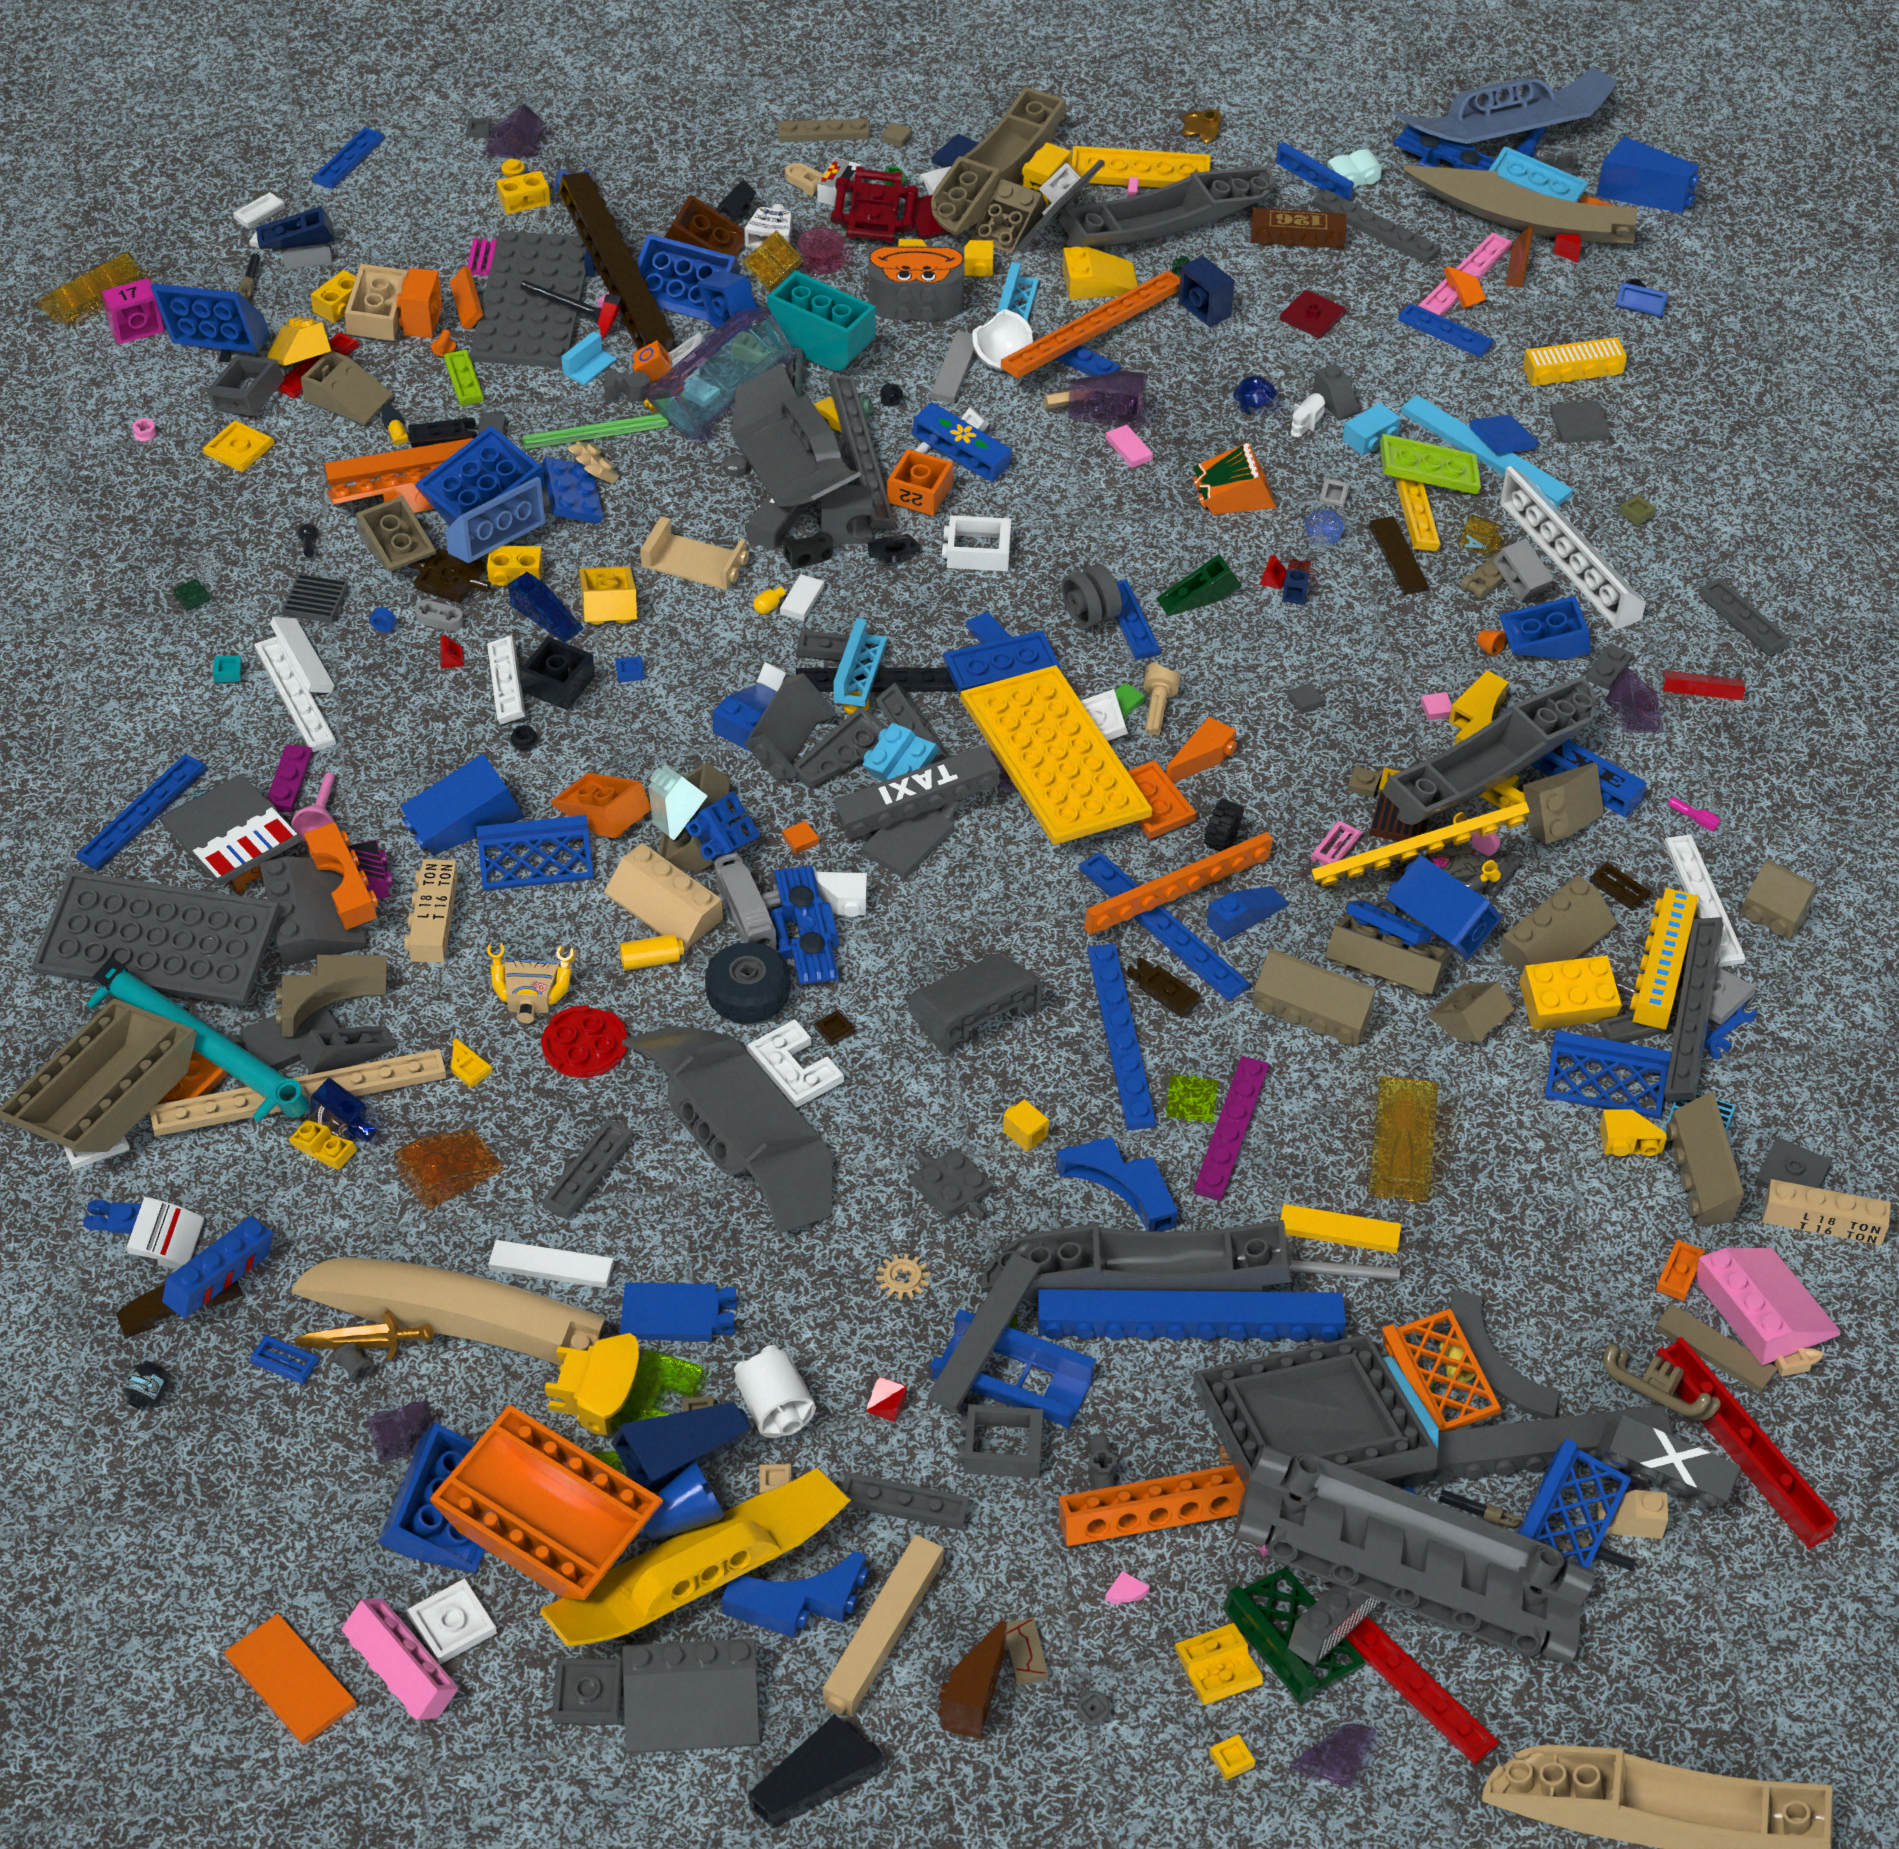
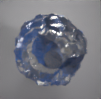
[1304,509,1345,548]

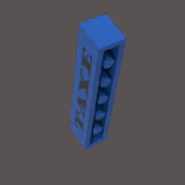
[1507,708,1647,818]

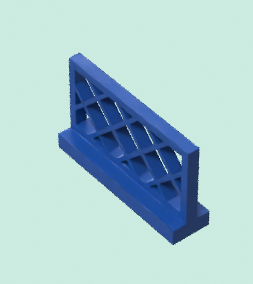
[476,815,594,891]
[1544,1030,1671,1119]
[1516,1437,1631,1568]

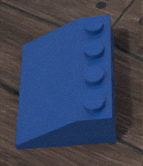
[637,234,742,322]
[151,283,270,353]
[415,426,546,526]
[377,1422,485,1574]

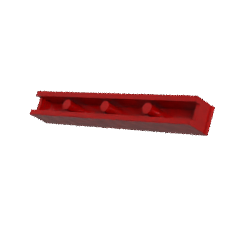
[1655,1336,1838,1549]

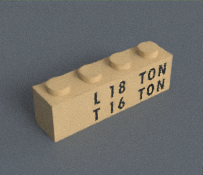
[404,859,458,963]
[1762,1179,1891,1246]

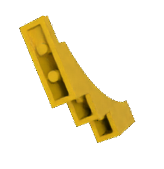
[1449,670,1528,822]

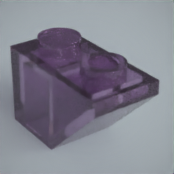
[367,1400,432,1464]

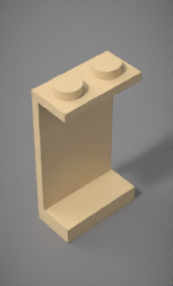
[640,516,749,590]

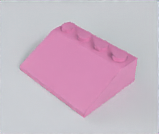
[1695,1248,1841,1366]

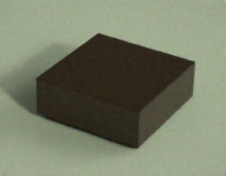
[815,1010,855,1046]

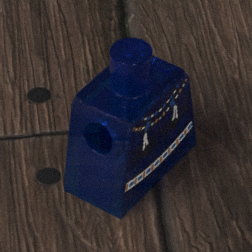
[310,1077,377,1143]

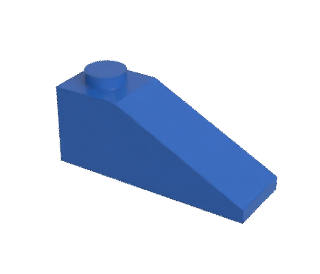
[1207,886,1289,942]

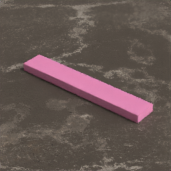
[1418,233,1512,316]

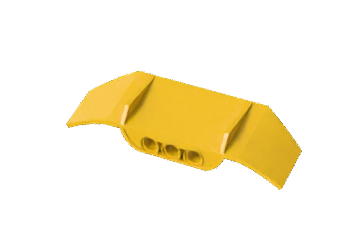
[540,1468,851,1646]

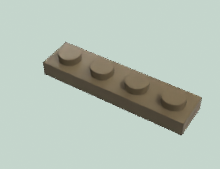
[777,118,869,142]

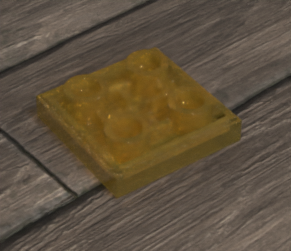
[742,230,804,292]

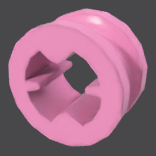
[132,418,156,441]

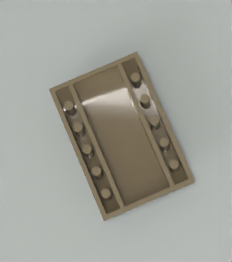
[0,998,197,1152]

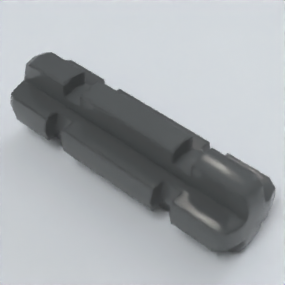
[1484,853,1521,897]

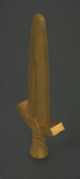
[295,1309,434,1361]

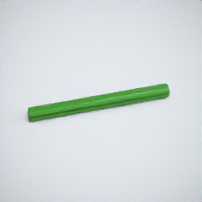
[522,413,669,450]

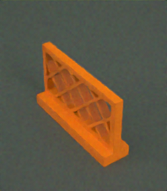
[1382,1308,1501,1432]

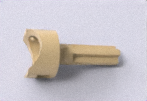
[1143,662,1181,736]

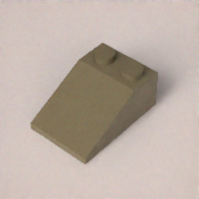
[356,495,436,572]
[1523,762,1604,844]

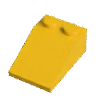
[1062,246,1138,300]
[579,566,637,625]

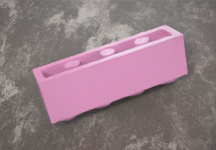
[341,1598,459,1720]

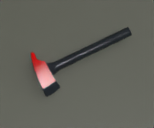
[520,280,622,340]

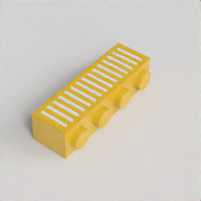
[1522,337,1627,386]

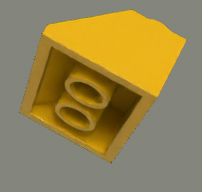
[267,316,331,366]

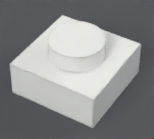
[961,407,989,432]

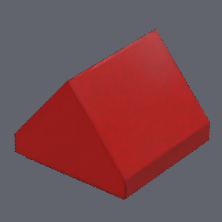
[1260,554,1287,589]
[439,635,464,668]

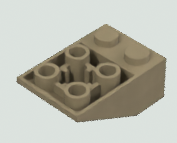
[970,179,1047,254]
[301,350,394,425]

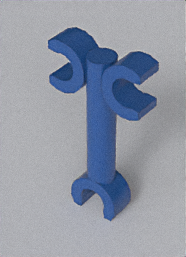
[1704,1002,1757,1060]

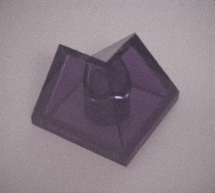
[1604,667,1664,733]

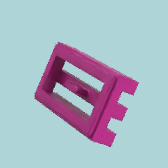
[467,238,497,276]

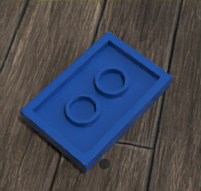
[542,457,603,524]

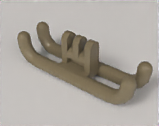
[1603,1344,1721,1421]

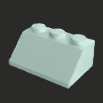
[648,765,708,840]

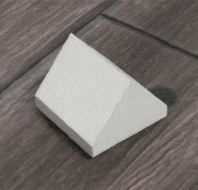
[757,662,792,691]

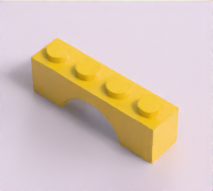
[898,239,993,277]

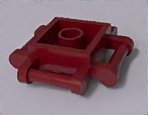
[830,166,919,244]

